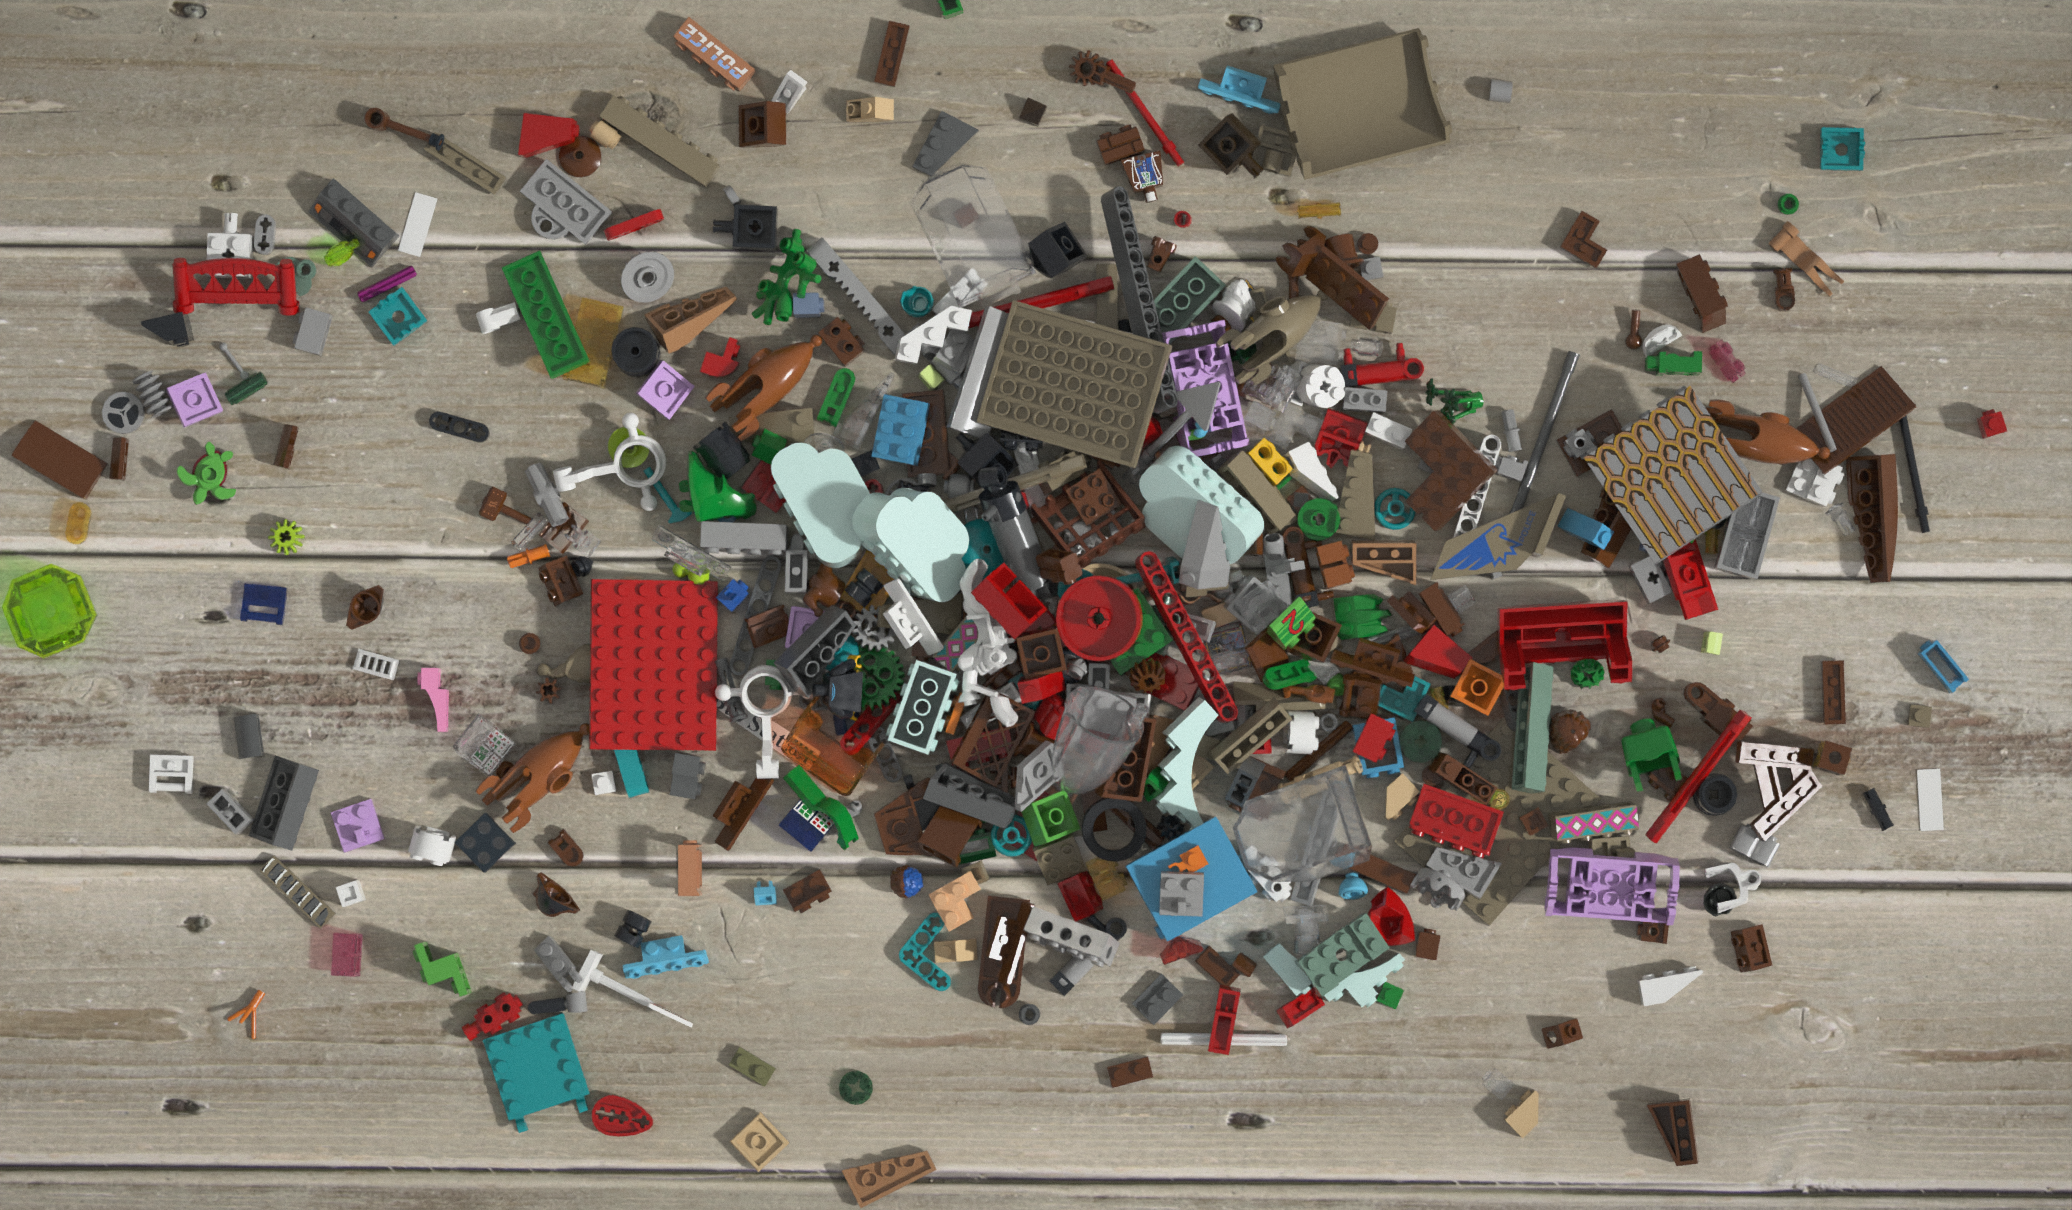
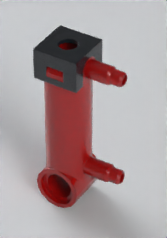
[1340,343,1424,387]

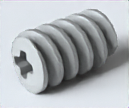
[132,371,174,418]

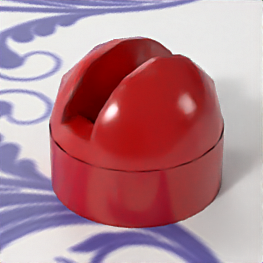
[1174,211,1192,228]

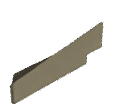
[1233,682,1337,712]

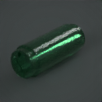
[224,371,268,405]

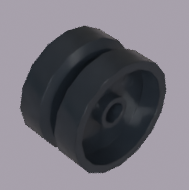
[611,327,661,378]

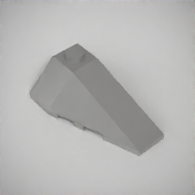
[1179,500,1230,589]

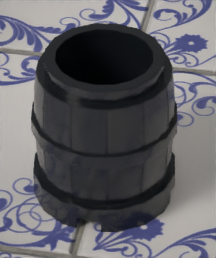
[693,421,751,480]
[1692,773,1737,816]

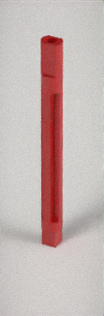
[968,276,1115,328]
[1645,709,1752,844]

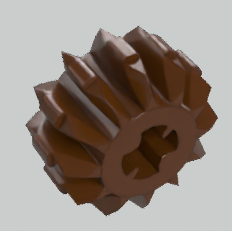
[1129,658,1166,694]

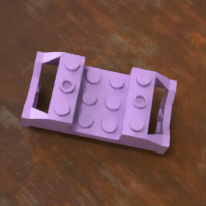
[1162,320,1250,457]
[1544,847,1680,925]

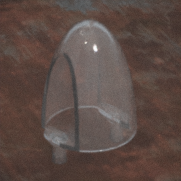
[1051,686,1149,795]

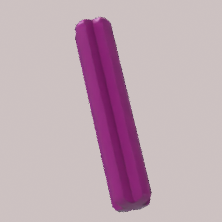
[357,266,417,302]

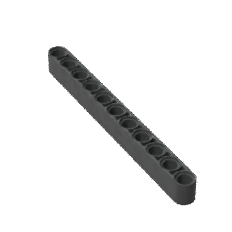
[1101,186,1178,413]

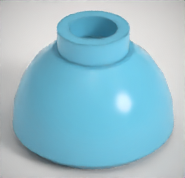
[1339,873,1368,900]

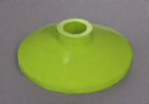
[608,427,650,468]

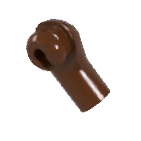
[1651,698,1675,728]

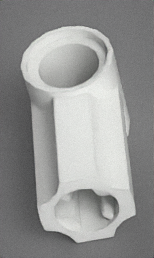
[476,302,521,334]

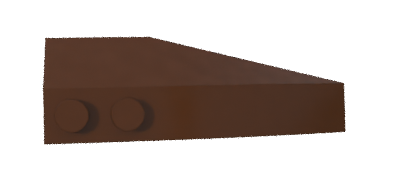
[1846,454,1898,583]

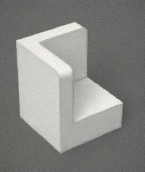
[336,880,366,907]

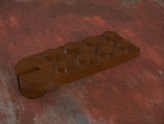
[978,896,1030,1008]

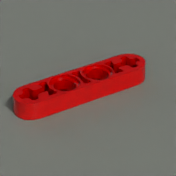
[840,692,901,755]

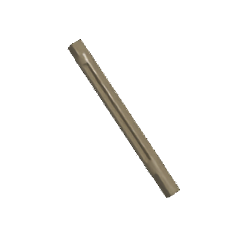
[944,454,1087,513]

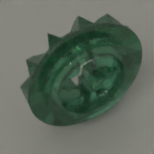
[839,1071,873,1105]

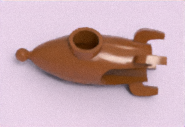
[705,335,822,441]
[1706,399,1830,464]
[475,723,589,833]

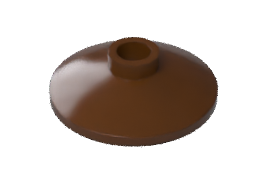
[559,135,601,178]

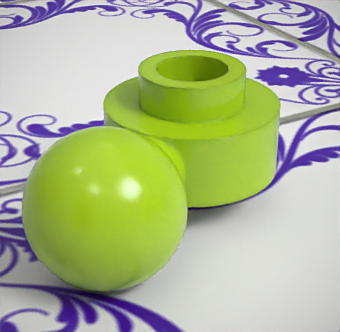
[672,561,710,584]

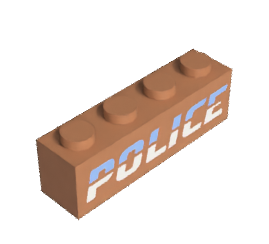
[673,17,756,91]

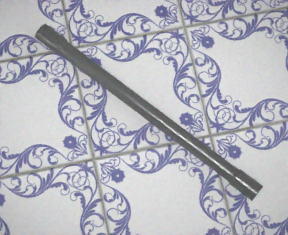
[1509,351,1580,514]

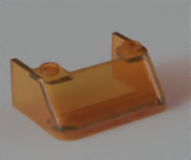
[781,697,885,796]

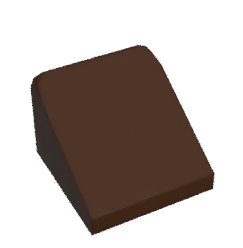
[1232,953,1257,977]

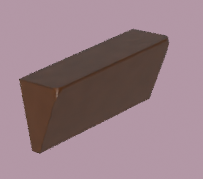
[109,437,129,481]

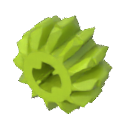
[268,519,305,555]

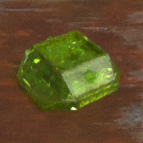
[2,564,97,658]

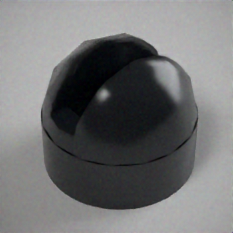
[1442,685,1457,702]

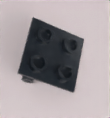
[1000,430,1043,452]

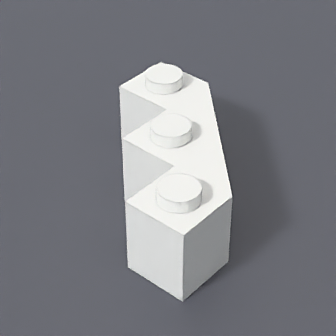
[894,306,972,365]

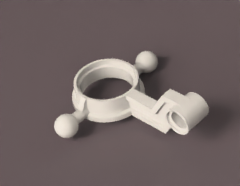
[553,413,666,511]
[715,665,813,779]

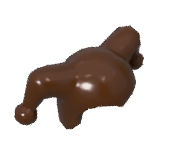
[803,563,845,617]

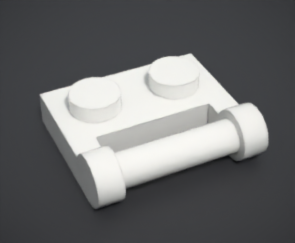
[149,755,194,794]

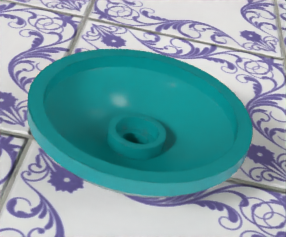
[961,519,1004,581]

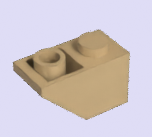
[846,97,894,122]
[1384,773,1420,821]
[1504,1090,1539,1138]

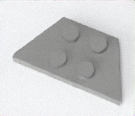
[1015,741,1075,812]

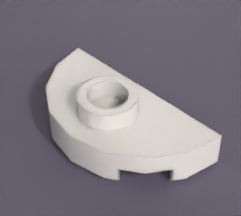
[1642,325,1682,357]

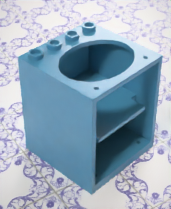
[1125,817,1258,942]

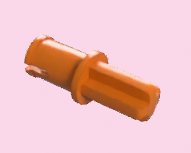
[507,544,550,568]

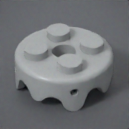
[1410,868,1465,911]

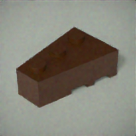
[1647,1098,1699,1166]

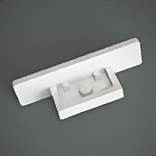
[883,578,944,655]

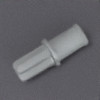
[1502,409,1522,452]

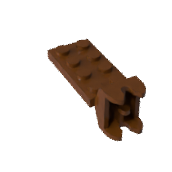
[1276,226,1389,330]

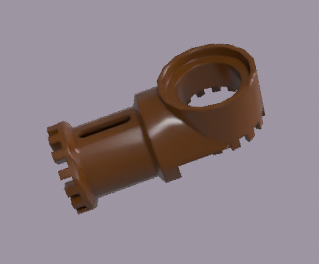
[1773,268,1795,312]

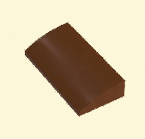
[11,420,108,500]

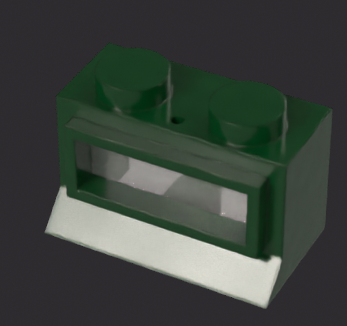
[959,829,997,865]

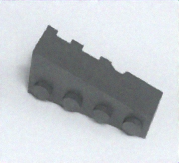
[774,605,856,698]
[923,762,1016,828]

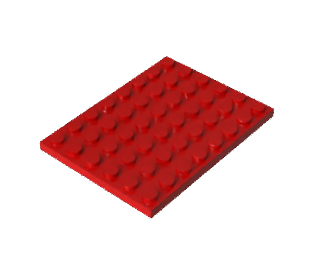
[589,579,718,751]

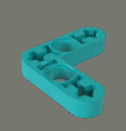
[899,912,951,991]

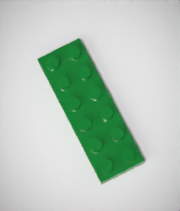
[502,250,590,379]

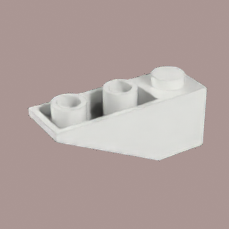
[1283,442,1339,502]
[1637,966,1703,1006]

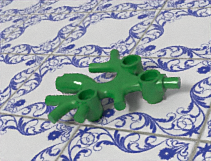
[752,229,821,325]

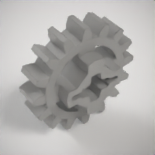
[852,605,896,652]

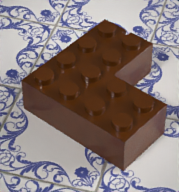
[1405,410,1498,531]

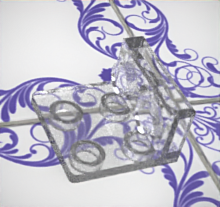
[1242,360,1303,413]

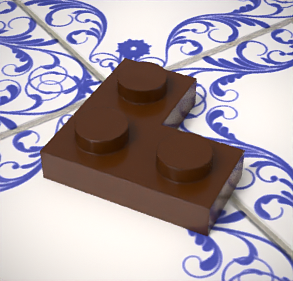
[1560,211,1607,269]

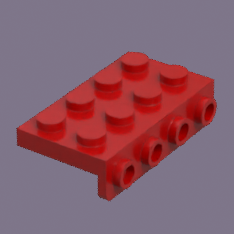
[1408,783,1504,858]

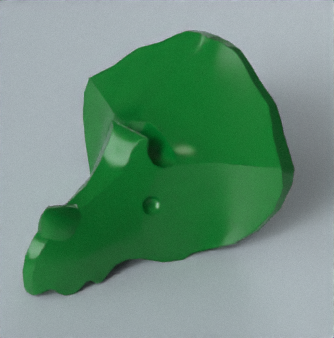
[679,451,757,522]

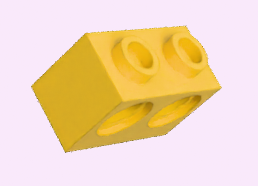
[1246,438,1293,486]

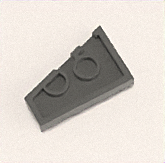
[912,111,979,177]

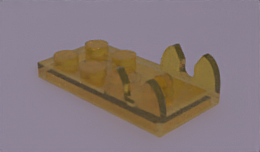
[562,297,624,389]

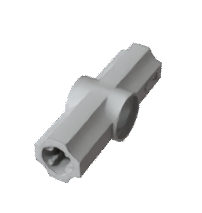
[525,463,569,527]

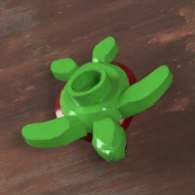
[177,442,236,505]

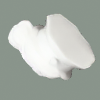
[1212,279,1256,332]

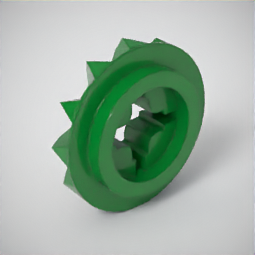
[1571,659,1605,689]

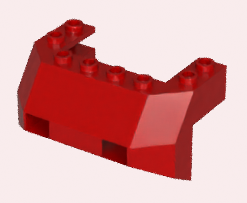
[1497,600,1632,690]

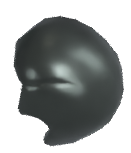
[1703,883,1737,917]

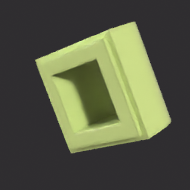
[918,364,945,391]
[1701,631,1723,655]

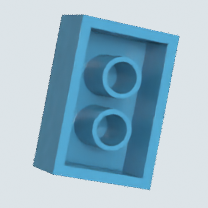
[871,394,930,466]

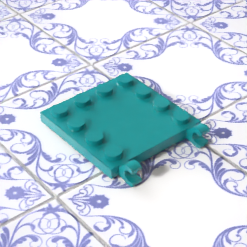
[483,1013,590,1133]

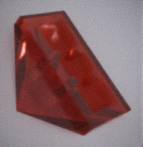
[1160,936,1204,965]

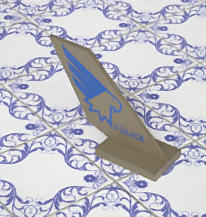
[1430,493,1566,580]

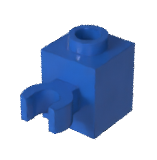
[716,579,749,613]

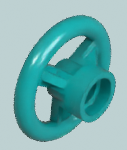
[1374,488,1416,530]
[991,815,1032,857]

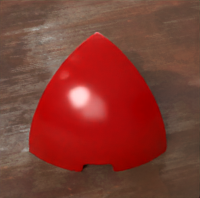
[1367,887,1415,946]

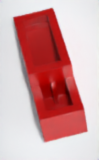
[1208,985,1241,1055]

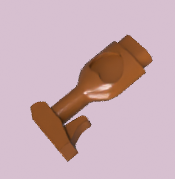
[1283,683,1335,704]

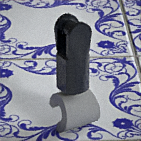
[528,992,588,1014]

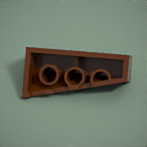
[1581,489,1631,568]

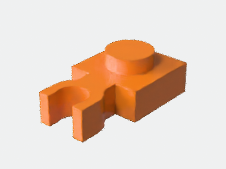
[1168,845,1208,872]

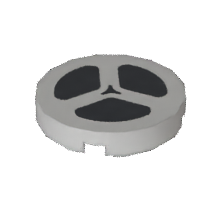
[102,392,145,434]

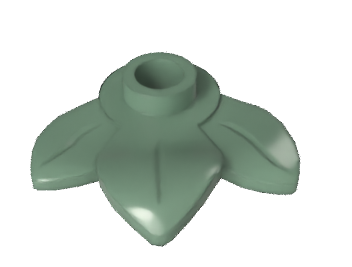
[277,257,316,297]

